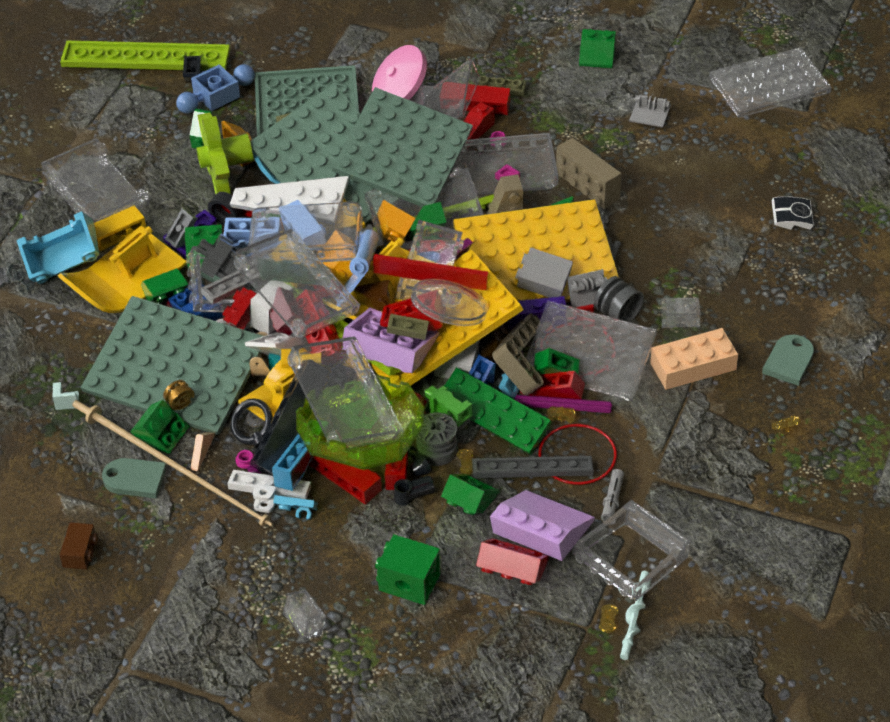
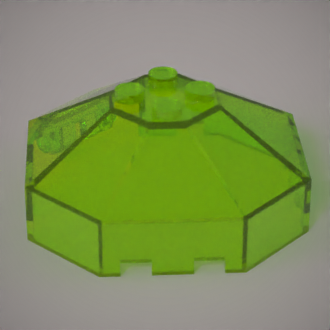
[296,375,424,470]

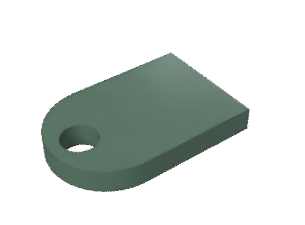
[762,335,814,386]
[102,458,167,499]

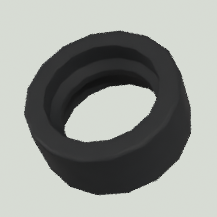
[208,192,244,226]

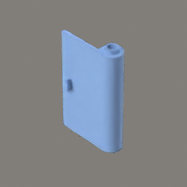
[336,230,379,308]

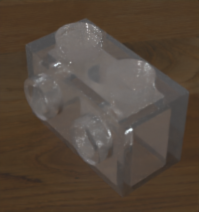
[660,297,701,328]
[283,589,326,640]

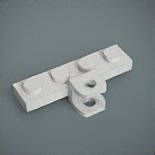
[228,470,311,513]

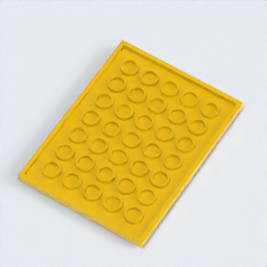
[453,199,618,303]
[368,249,523,396]

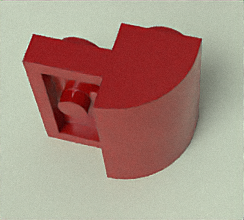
[222,287,256,330]

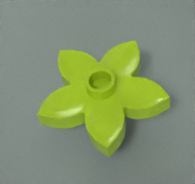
[196,112,253,194]

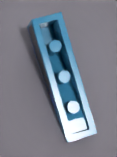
[272,420,327,491]

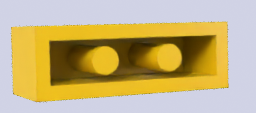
[94,205,146,252]

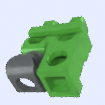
[425,385,473,439]

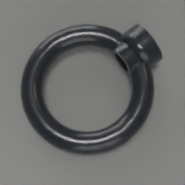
[230,398,273,449]

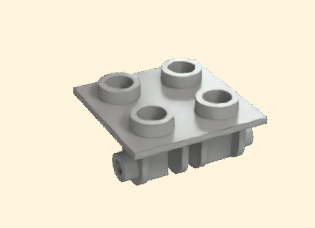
[629,94,671,127]
[567,269,607,311]

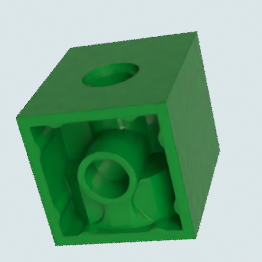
[375,534,441,605]

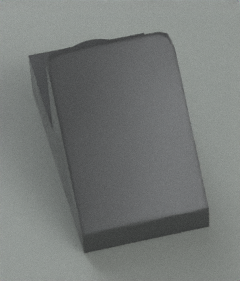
[165,208,198,249]

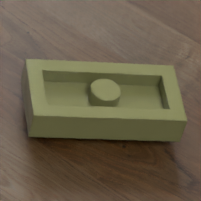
[387,314,429,340]

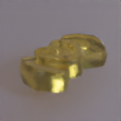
[546,406,576,423]
[771,416,800,432]
[456,449,473,475]
[599,604,619,633]

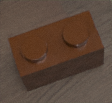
[60,522,98,570]

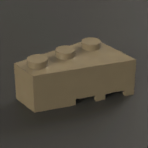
[487,174,523,214]

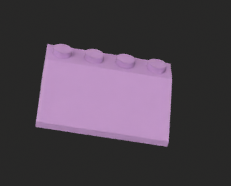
[341,308,439,373]
[490,490,595,561]

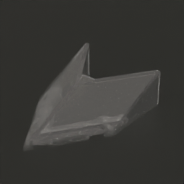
[410,59,480,120]

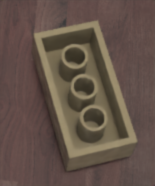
[556,137,621,209]

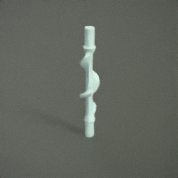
[620,571,649,660]

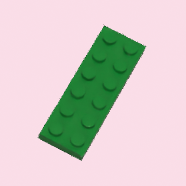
[444,367,552,455]

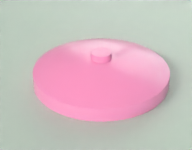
[372,45,427,100]

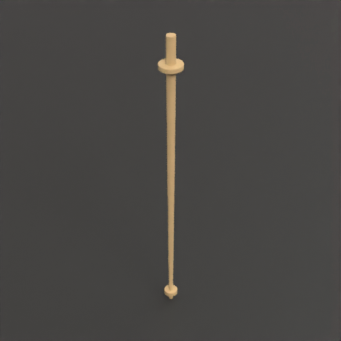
[72,400,273,527]

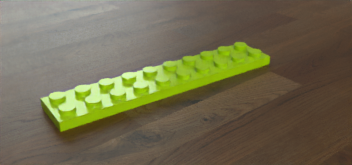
[60,40,230,71]

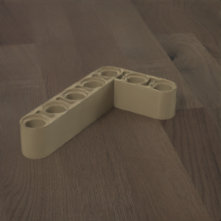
[492,313,544,396]

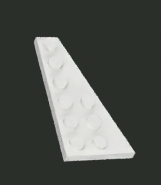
[230,176,349,226]

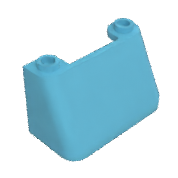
[16,211,99,284]

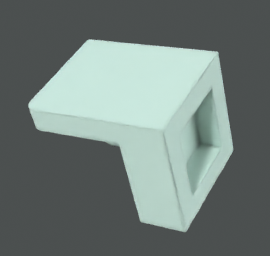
[53,382,79,410]

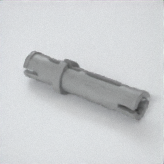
[601,469,624,523]

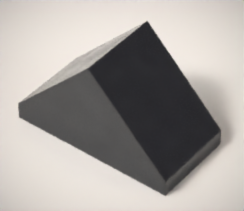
[183,56,202,82]

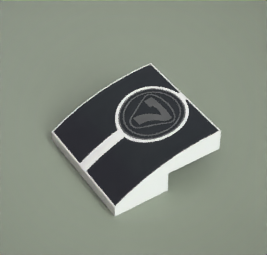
[772,197,814,230]

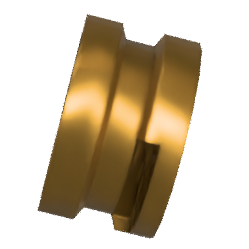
[163,380,195,410]

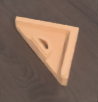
[191,432,215,472]

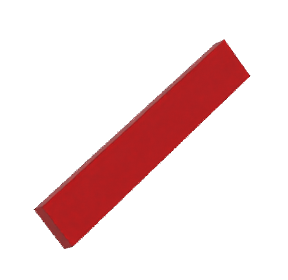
[373,254,488,291]

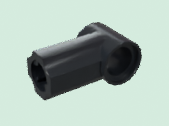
[394,476,435,506]

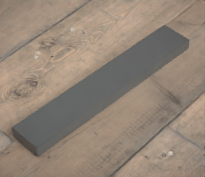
[472,456,594,478]

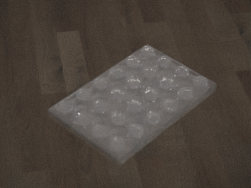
[709,47,832,118]
[526,300,657,401]

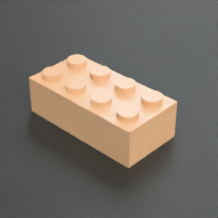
[650,328,738,390]

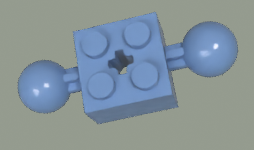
[176,64,255,114]

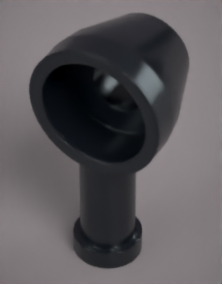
[408,446,432,477]

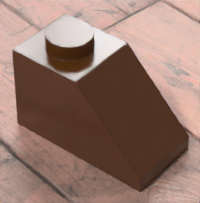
[354,280,396,311]

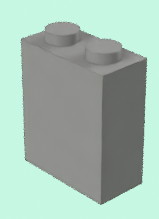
[515,247,573,298]

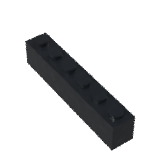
[249,360,328,476]

